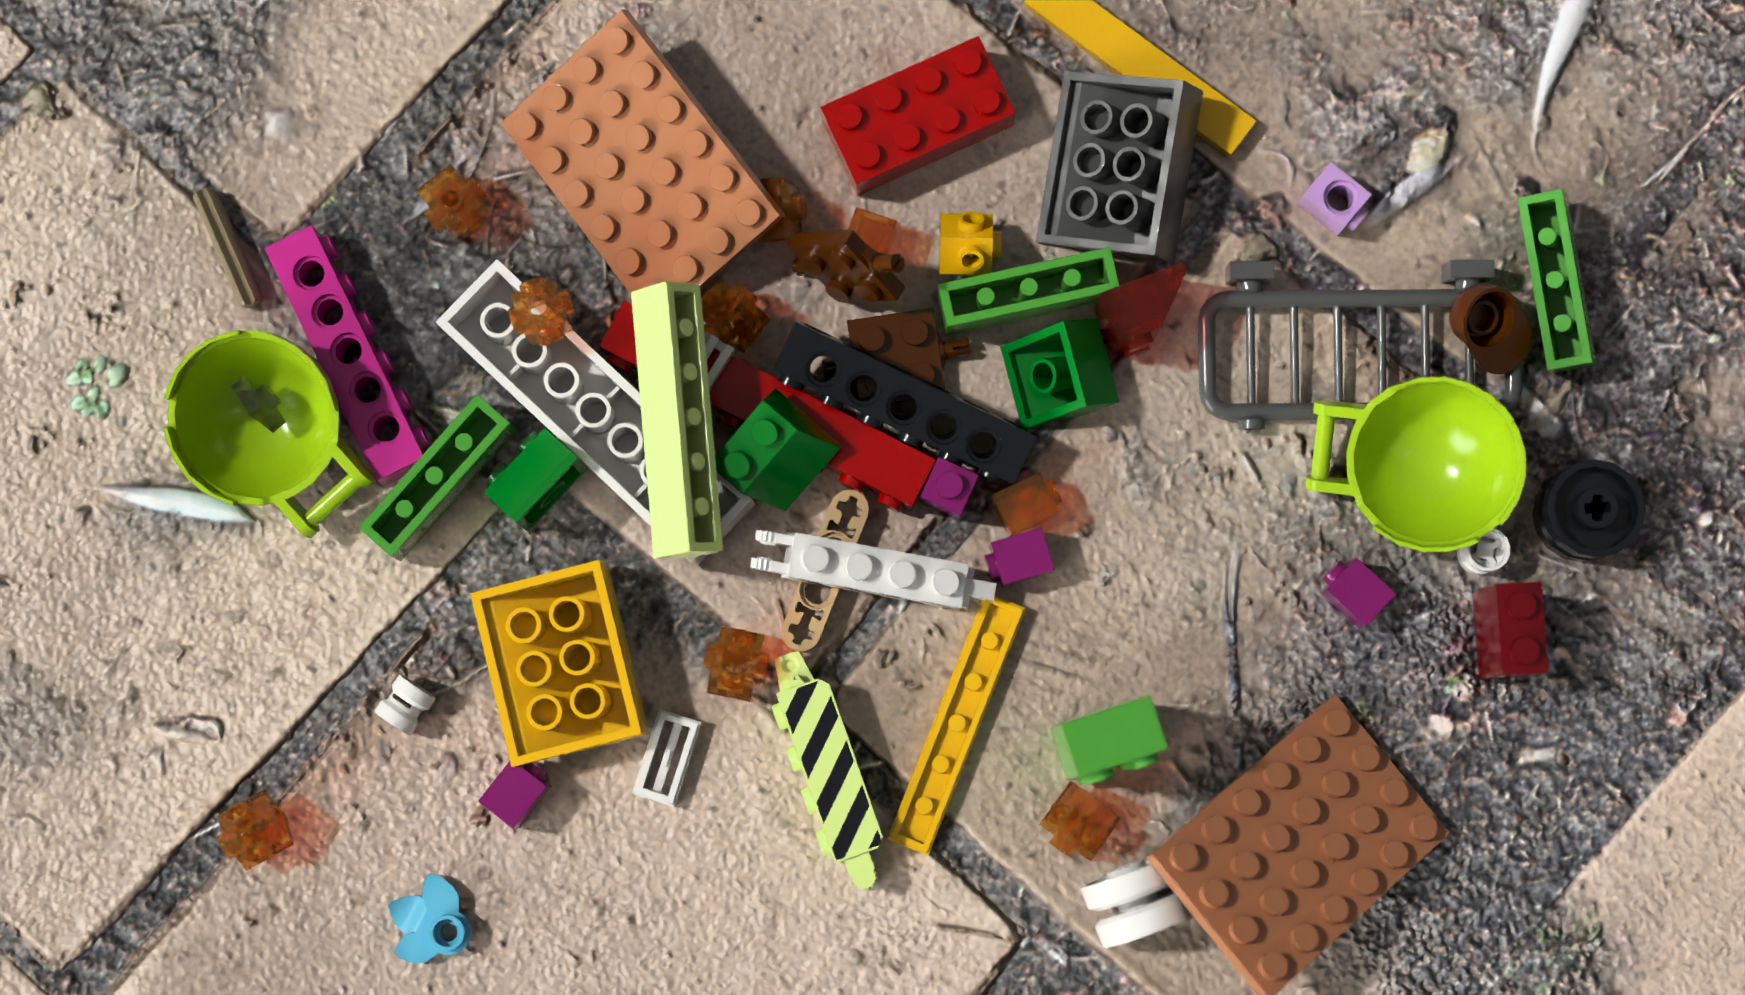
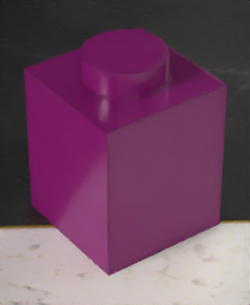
[920,457,979,520]
[984,527,1055,588]
[1320,557,1396,629]
[478,761,552,829]

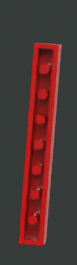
[599,300,936,513]

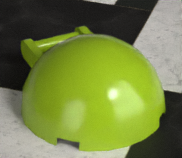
[163,331,375,538]
[1305,376,1526,552]

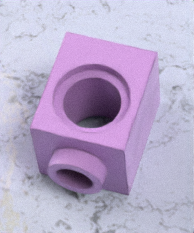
[1297,162,1372,236]

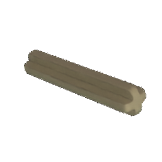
[193,187,264,309]

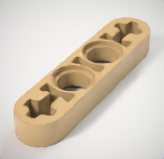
[781,489,869,653]

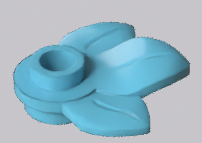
[388,874,472,963]

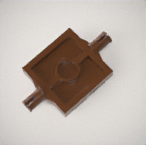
[788,230,905,303]
[822,308,971,403]

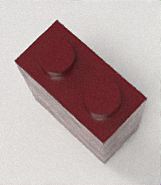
[1472,582,1548,680]

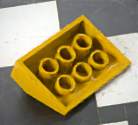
[470,560,649,767]

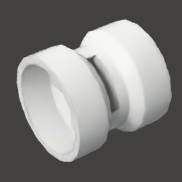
[1457,528,1510,575]
[374,674,436,735]

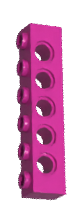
[264,225,431,486]

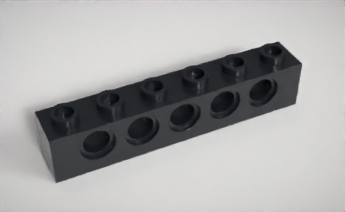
[774,319,1037,486]

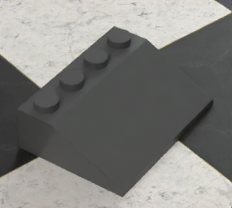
[1036,71,1203,263]

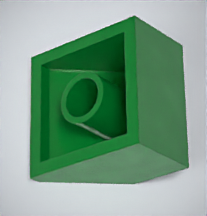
[1000,318,1120,429]
[715,388,842,511]
[484,428,588,532]

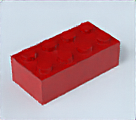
[820,36,1015,196]

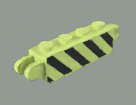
[771,651,883,891]

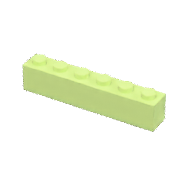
[631,281,723,558]

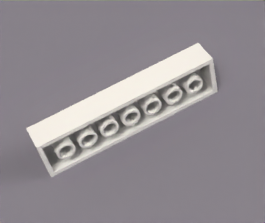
[436,259,755,568]

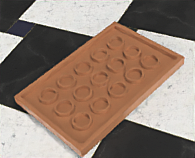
[501,9,786,294]
[1146,694,1450,995]

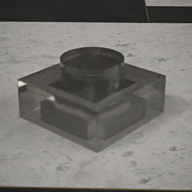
[231,375,286,433]

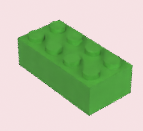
[1050,695,1168,785]

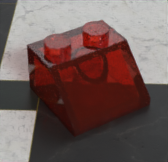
[1094,261,1187,359]

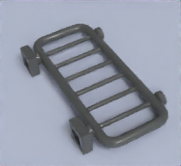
[1198,260,1522,430]

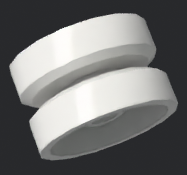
[1080,859,1193,948]

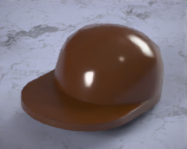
[1449,283,1531,374]

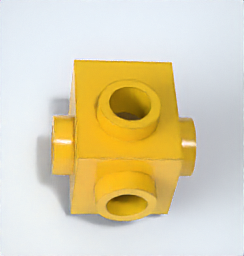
[939,211,1002,277]

